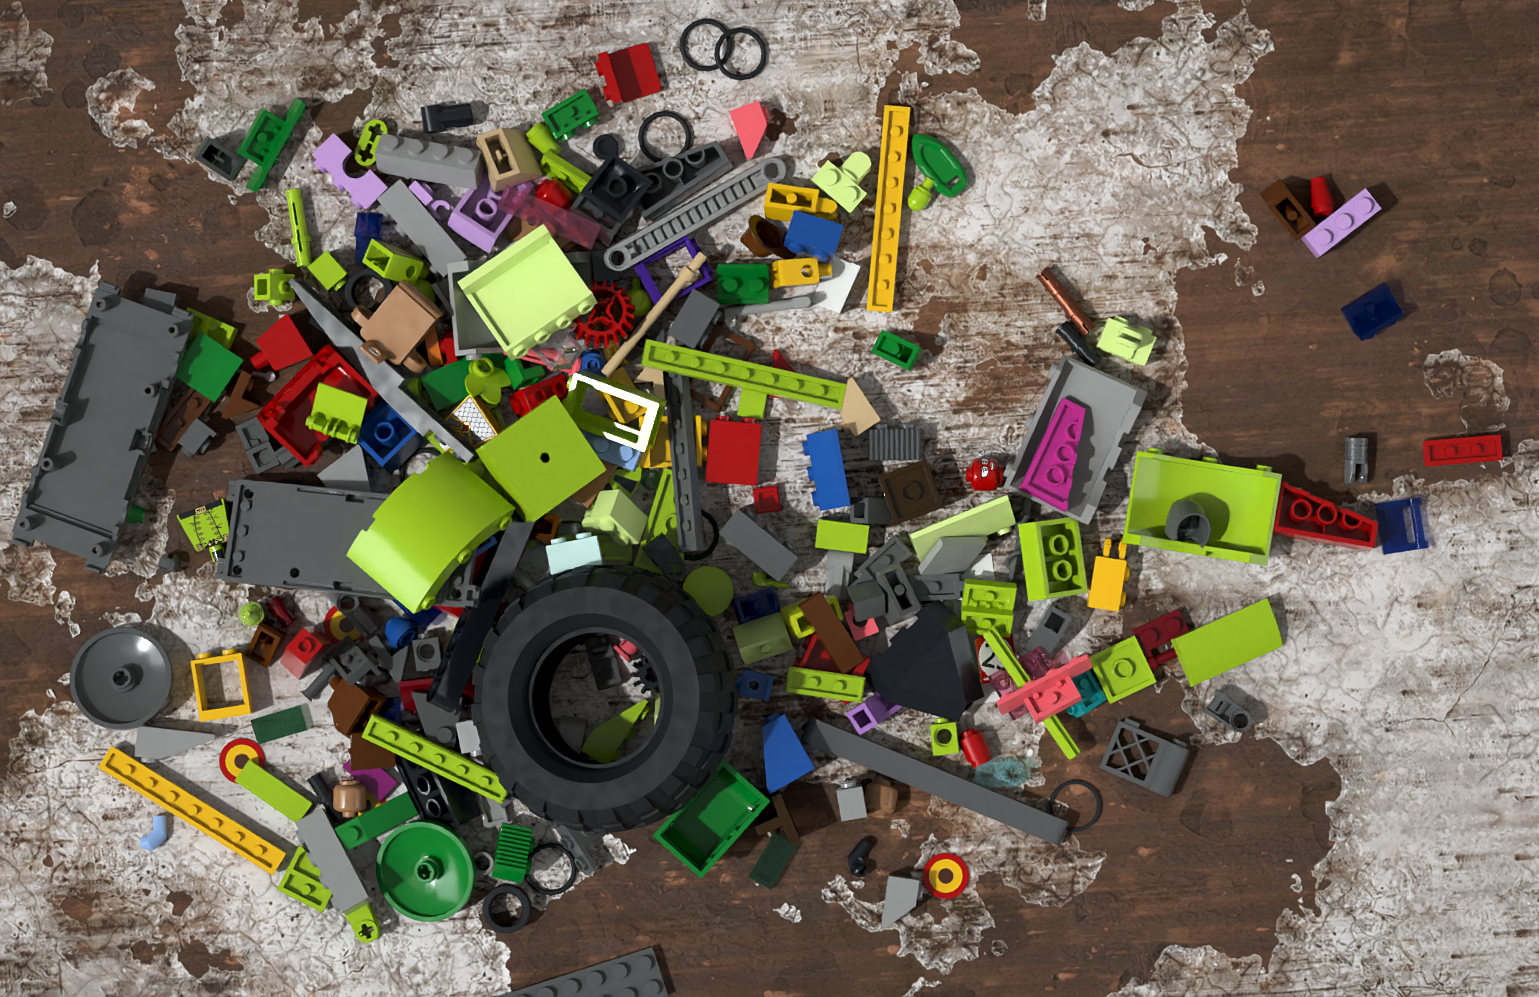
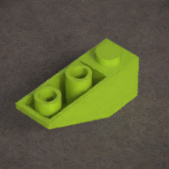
[581,698,650,763]

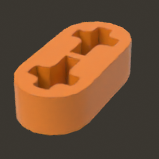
[425,325,444,367]

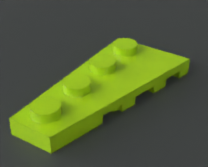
[633,468,684,581]

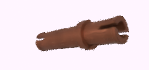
[1036,267,1097,336]

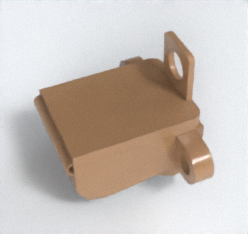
[351,280,444,374]

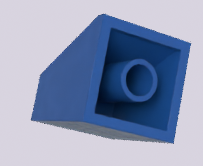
[762,710,815,794]

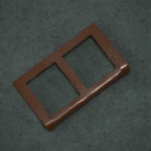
[689,324,757,413]

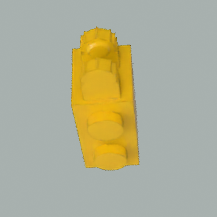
[764,183,838,222]
[1086,537,1130,612]

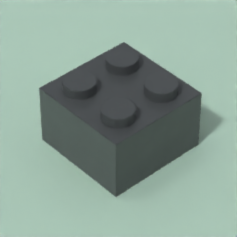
[667,289,723,350]

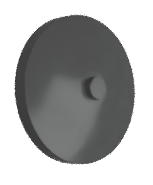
[70,627,174,731]

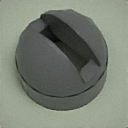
[157,552,180,573]

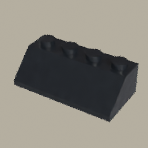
[395,728,481,829]

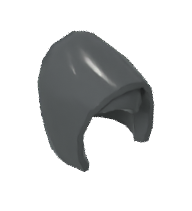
[1164,498,1211,548]

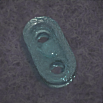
[975,760,1027,788]

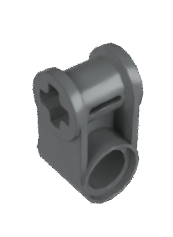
[1202,689,1252,733]

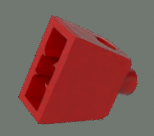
[250,313,315,372]

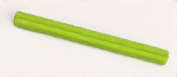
[983,628,1081,759]

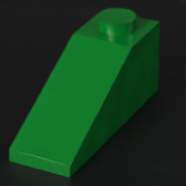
[334,791,419,851]

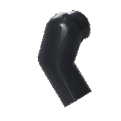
[848,838,871,878]

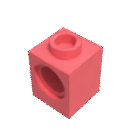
[843,602,879,641]

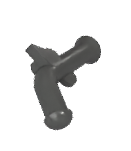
[301,656,337,702]

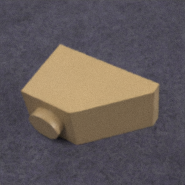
[839,377,881,437]

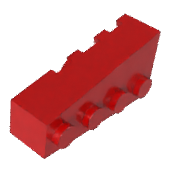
[1272,481,1378,552]

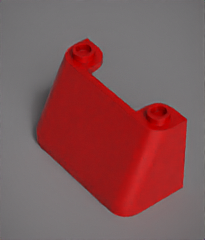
[257,344,379,467]

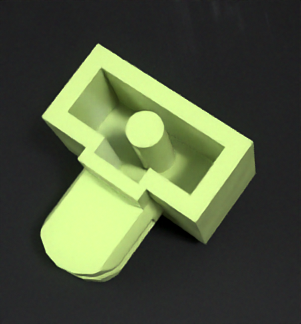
[811,152,871,215]
[1096,316,1157,367]
[581,489,648,546]

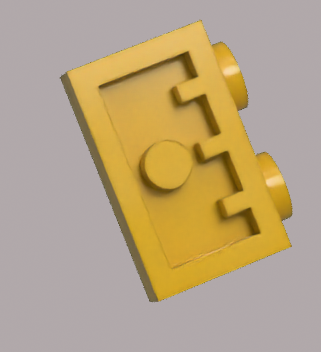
[595,367,647,425]

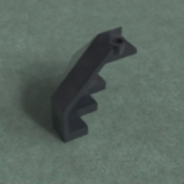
[863,600,985,722]

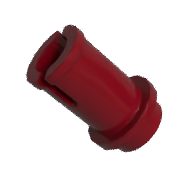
[266,595,297,629]

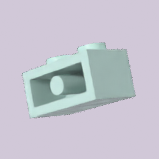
[546,532,604,575]

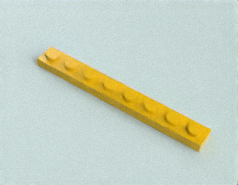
[866,105,910,313]
[98,745,287,875]

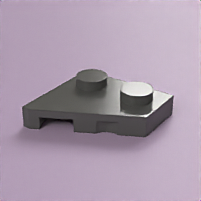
[411,690,462,748]

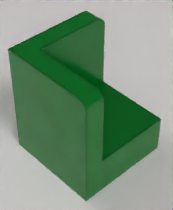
[503,357,545,390]

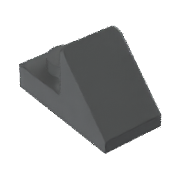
[368,635,411,683]

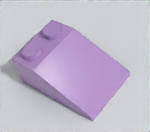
[447,169,535,254]

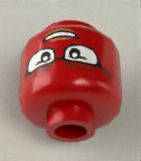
[966,458,1002,491]

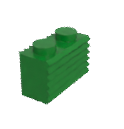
[491,822,536,883]

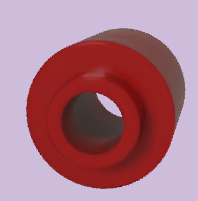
[958,727,991,768]

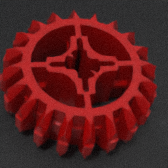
[570,279,636,349]

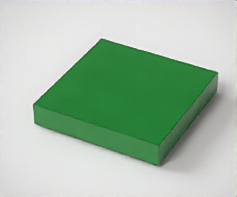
[177,331,244,403]

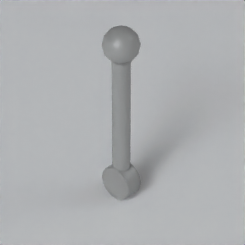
[236,369,276,382]

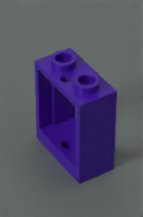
[633,235,714,305]

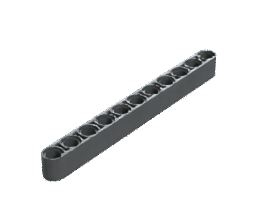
[800,716,1069,846]

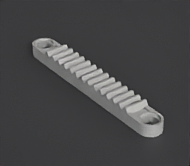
[604,158,786,271]

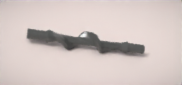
[1004,497,1033,592]

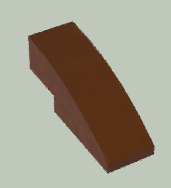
[798,591,864,674]

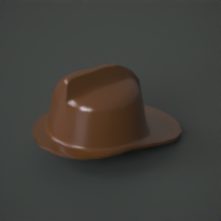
[740,215,797,260]

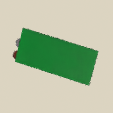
[420,353,507,412]

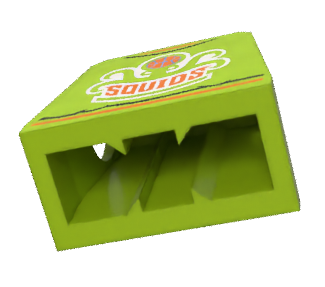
[362,238,429,285]

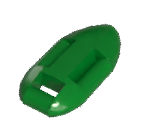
[912,133,969,198]

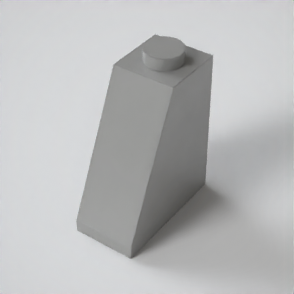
[318,444,374,493]

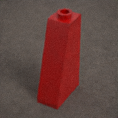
[280,625,333,680]

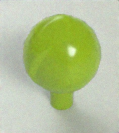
[624,278,653,316]

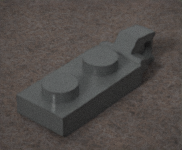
[848,534,913,587]
[908,573,979,601]

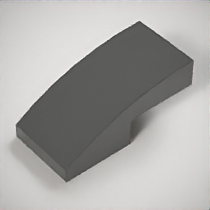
[235,415,280,474]
[584,634,623,691]

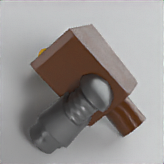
[327,666,390,739]

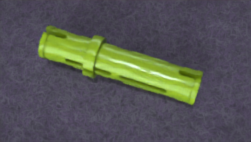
[285,188,313,267]

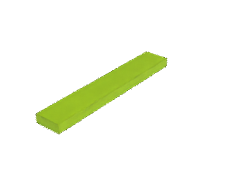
[362,712,508,804]

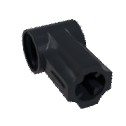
[420,103,473,134]

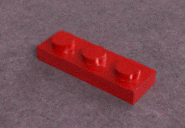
[1422,434,1503,467]

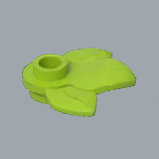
[465,357,512,404]

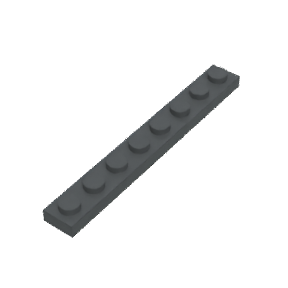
[663,345,704,553]

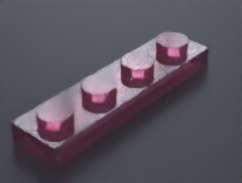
[497,185,602,250]

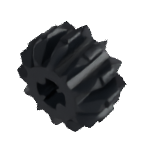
[630,654,660,696]

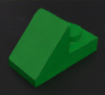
[871,329,922,371]

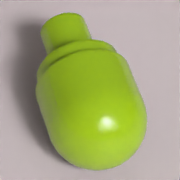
[907,177,934,211]

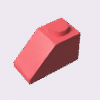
[729,101,770,161]

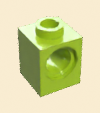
[308,251,350,292]
[929,717,959,756]

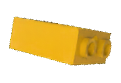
[190,648,254,722]

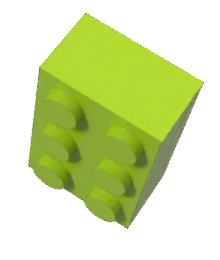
[1018,517,1088,601]

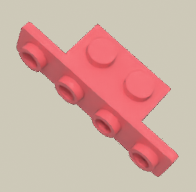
[996,654,1093,724]

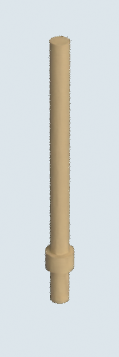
[601,251,707,377]

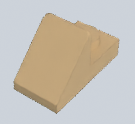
[633,367,666,407]

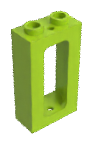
[562,369,667,452]

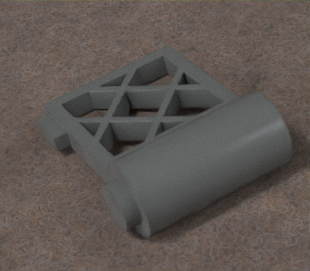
[1099,718,1190,798]

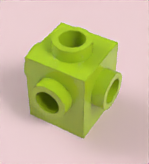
[254,269,295,306]

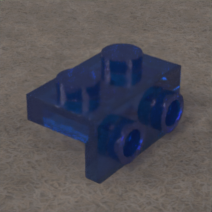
[1340,282,1405,341]

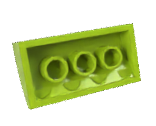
[1170,598,1283,687]

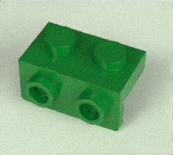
[541,88,601,142]

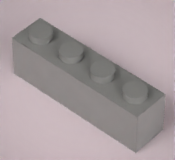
[375,133,484,190]
[377,179,469,278]
[295,808,374,915]

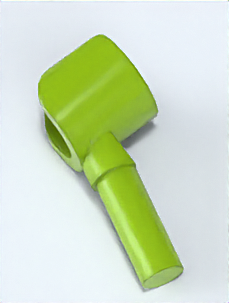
[752,572,788,589]

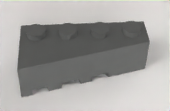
[636,140,733,223]

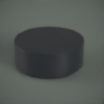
[593,134,619,161]

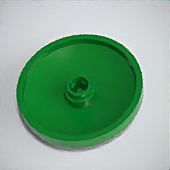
[376,820,477,922]

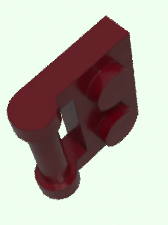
[1131,608,1189,672]

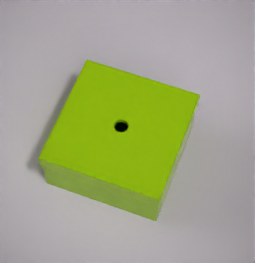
[475,395,607,523]

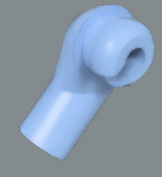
[140,815,167,851]

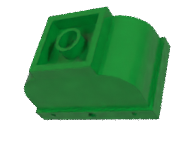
[653,758,770,879]

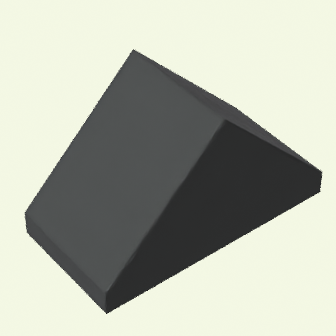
[193,136,245,182]

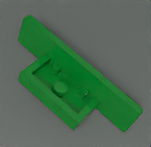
[236,98,306,193]

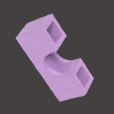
[312,133,389,211]
[1301,188,1381,258]

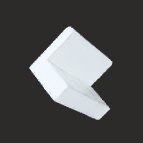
[812,256,861,314]

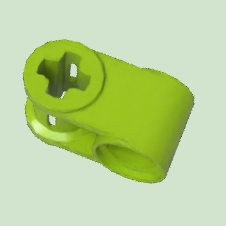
[344,902,381,943]

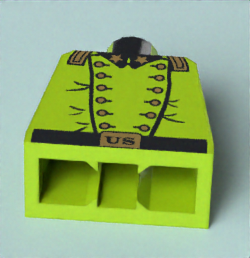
[177,499,231,563]

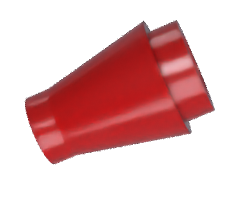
[1310,177,1336,216]

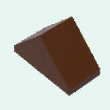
[245,621,287,668]

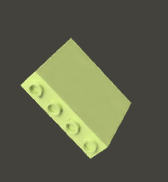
[457,224,598,361]

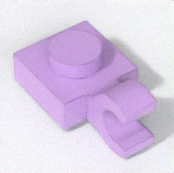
[408,180,451,220]

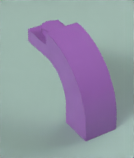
[846,692,902,735]

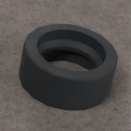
[345,268,395,314]
[482,884,531,934]

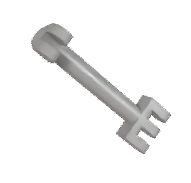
[724,296,812,328]

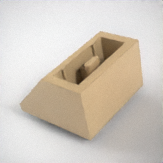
[475,128,543,193]

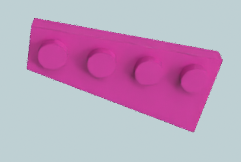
[1019,398,1086,512]

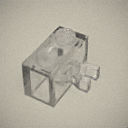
[532,322,584,371]

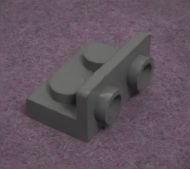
[325,635,382,687]

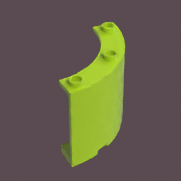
[1122,448,1282,566]
[346,451,516,614]

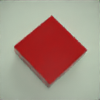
[752,485,782,514]

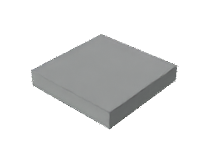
[918,536,986,575]

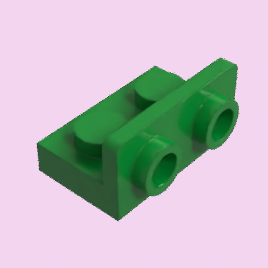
[717,262,769,304]

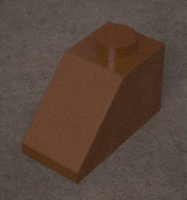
[1260,179,1317,241]

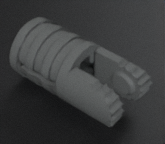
[1344,438,1368,484]

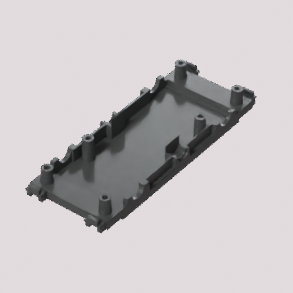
[11,280,195,575]
[215,479,481,609]

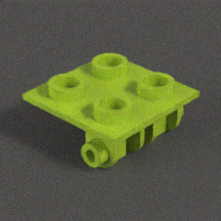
[305,382,368,444]

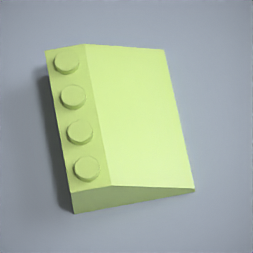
[908,495,1016,563]

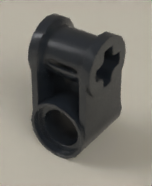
[642,532,687,581]

